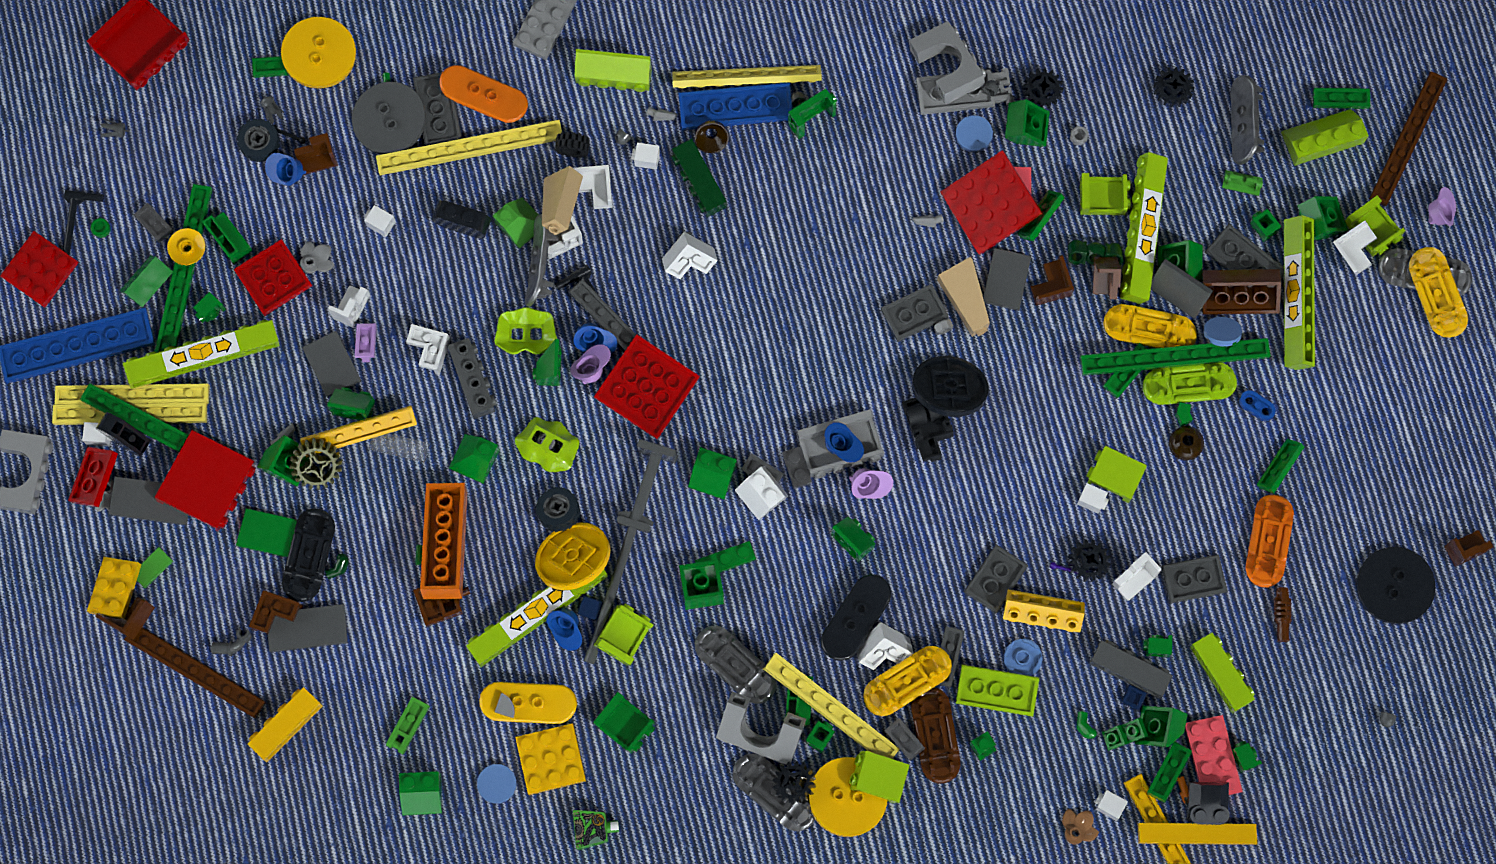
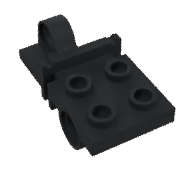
[902,398,954,462]

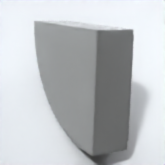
[495,693,515,719]

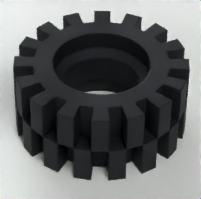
[555,132,590,158]

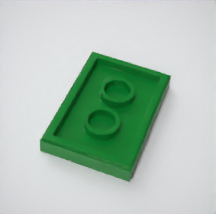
[236,508,297,558]

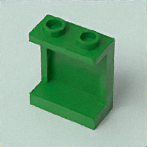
[788,89,837,140]
[593,692,655,754]

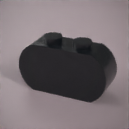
[432,200,491,239]
[96,412,151,457]

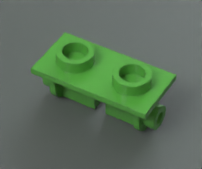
[1222,170,1263,196]

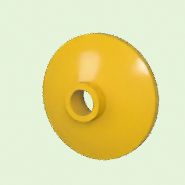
[167,228,206,265]

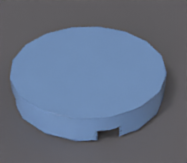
[956,115,993,152]
[1203,317,1242,346]
[1003,638,1043,676]
[477,764,517,804]

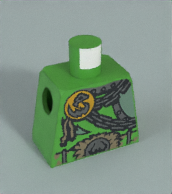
[573,810,619,850]

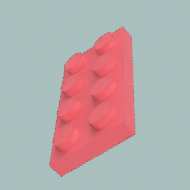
[1185,715,1243,795]

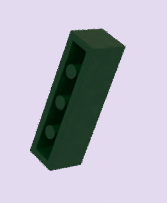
[671,139,727,217]

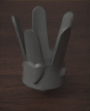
[260,96,284,124]
[101,118,130,138]

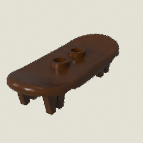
[911,687,960,784]

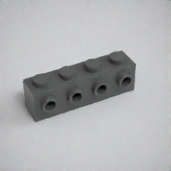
[447,338,497,419]
[1089,640,1173,699]

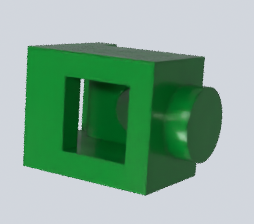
[1250,209,1281,242]
[193,292,226,323]
[1143,635,1172,658]
[805,721,835,753]
[969,731,997,761]
[1232,740,1262,773]

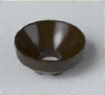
[695,120,729,153]
[1169,426,1204,461]

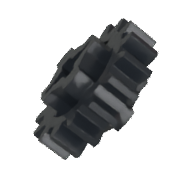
[1153,67,1195,108]
[1023,68,1064,108]
[1068,539,1110,582]
[772,761,816,805]

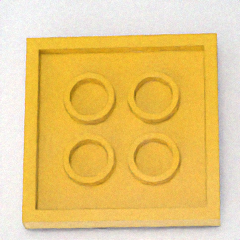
[515,723,586,795]

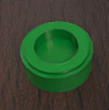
[90,218,111,238]

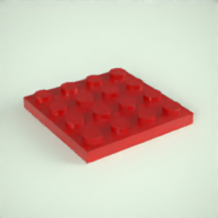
[940,150,1043,255]
[594,334,700,440]

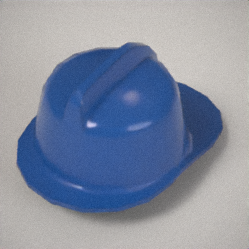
[265,153,306,186]
[573,323,617,354]
[824,422,864,463]
[547,607,582,651]

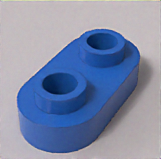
[1239,390,1276,421]

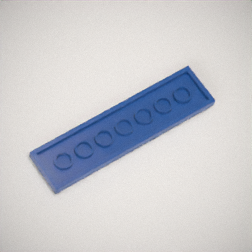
[0,307,155,384]

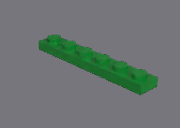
[80,383,189,452]

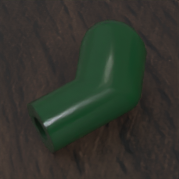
[325,553,349,579]

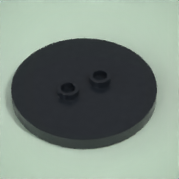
[912,356,989,417]
[1356,547,1436,624]

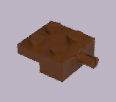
[413,586,471,627]

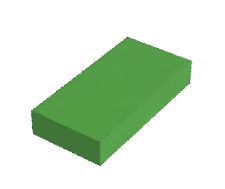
[137,547,173,589]

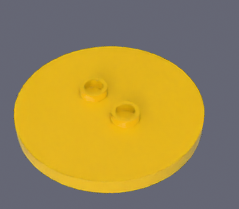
[281,17,356,88]
[535,522,610,590]
[808,757,887,837]

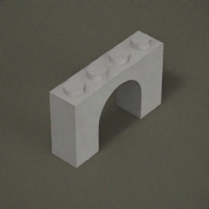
[909,21,986,105]
[0,429,53,515]
[716,691,806,765]

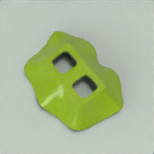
[494,307,557,354]
[515,417,579,472]

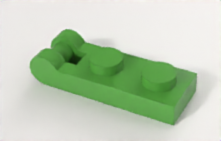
[386,697,430,755]

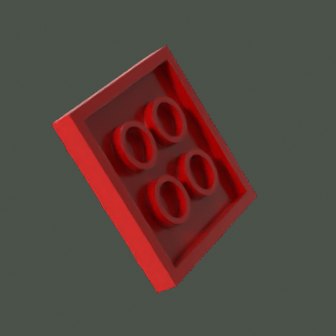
[0,231,79,308]
[234,239,312,316]

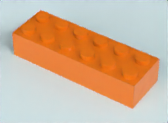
[420,483,467,599]

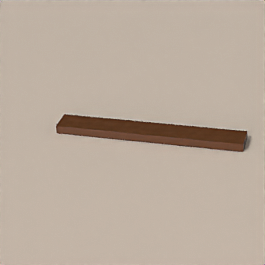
[1369,71,1448,207]
[124,628,266,719]

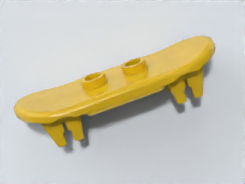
[1409,247,1468,338]
[1103,304,1197,348]
[863,646,952,716]
[479,682,577,724]

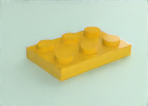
[87,557,141,620]

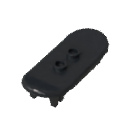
[282,508,335,602]
[821,574,892,661]

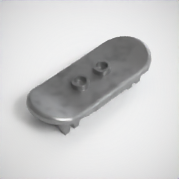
[1230,75,1264,165]
[525,214,559,306]
[1378,248,1472,296]
[695,626,777,704]
[732,754,815,831]

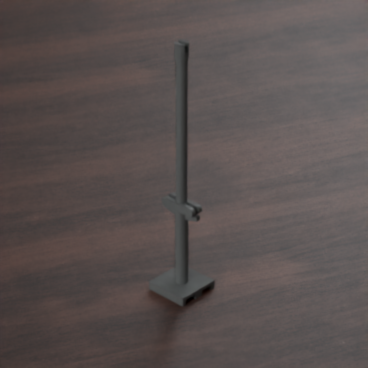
[584,439,678,665]

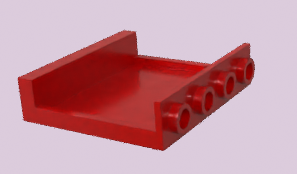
[87,0,189,91]
[155,430,256,532]

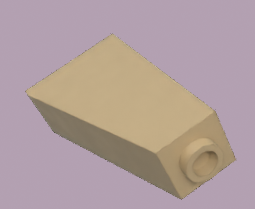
[542,166,583,235]
[937,257,990,337]

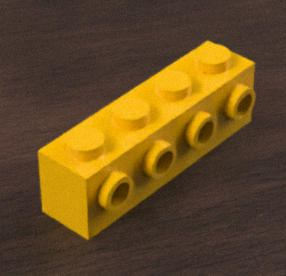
[1003,589,1085,633]
[248,687,323,762]

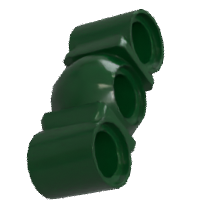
[1068,240,1123,266]

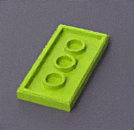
[955,664,1040,717]

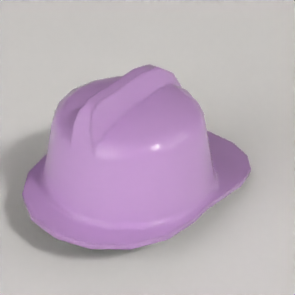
[1428,187,1456,226]
[570,345,611,384]
[849,468,893,499]

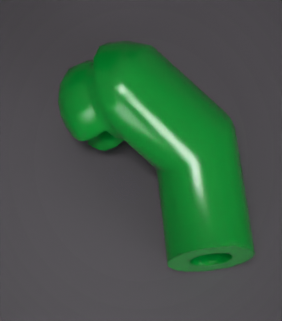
[1077,711,1097,739]

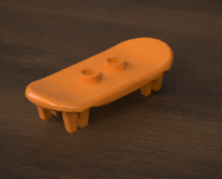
[439,65,528,123]
[1245,494,1294,588]

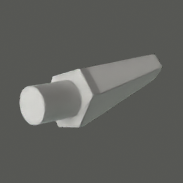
[646,107,677,121]
[913,214,944,228]
[270,423,295,445]

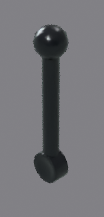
[274,125,306,144]

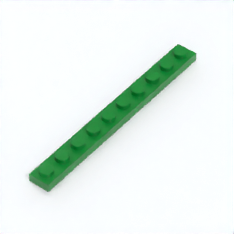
[155,184,213,353]
[1080,338,1271,376]

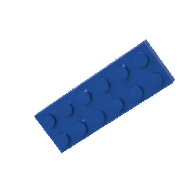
[678,83,792,130]

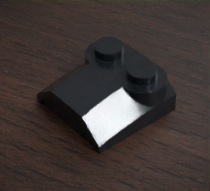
[1186,781,1230,825]

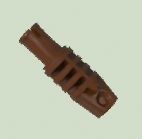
[1274,587,1292,642]

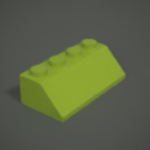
[575,49,652,92]
[1281,109,1369,166]

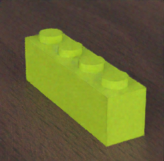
[1190,633,1255,714]

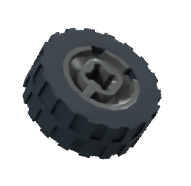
[237,119,280,162]
[536,487,580,532]

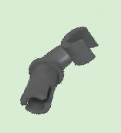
[211,628,252,657]

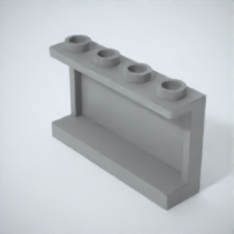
[797,409,884,479]

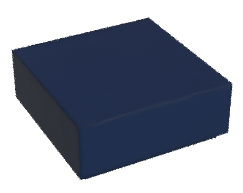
[577,596,603,621]
[1120,684,1147,711]

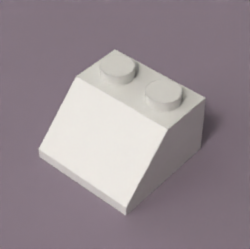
[735,466,788,520]

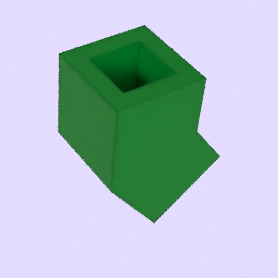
[1176,402,1193,427]

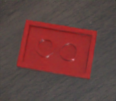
[68,447,118,508]

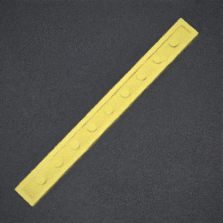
[376,120,562,175]

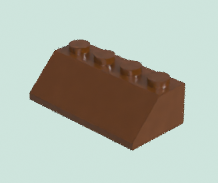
[1202,269,1281,314]

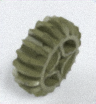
[290,438,342,490]

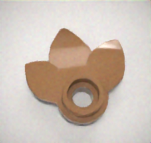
[1062,809,1099,845]

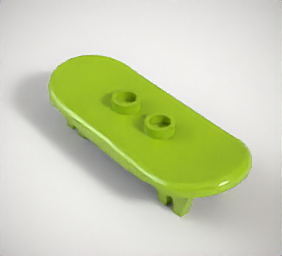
[1143,363,1237,405]

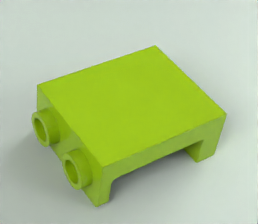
[1080,173,1131,215]
[1345,195,1406,257]
[1086,446,1147,503]
[594,604,654,666]
[849,751,910,803]

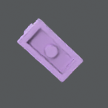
[355,324,377,362]

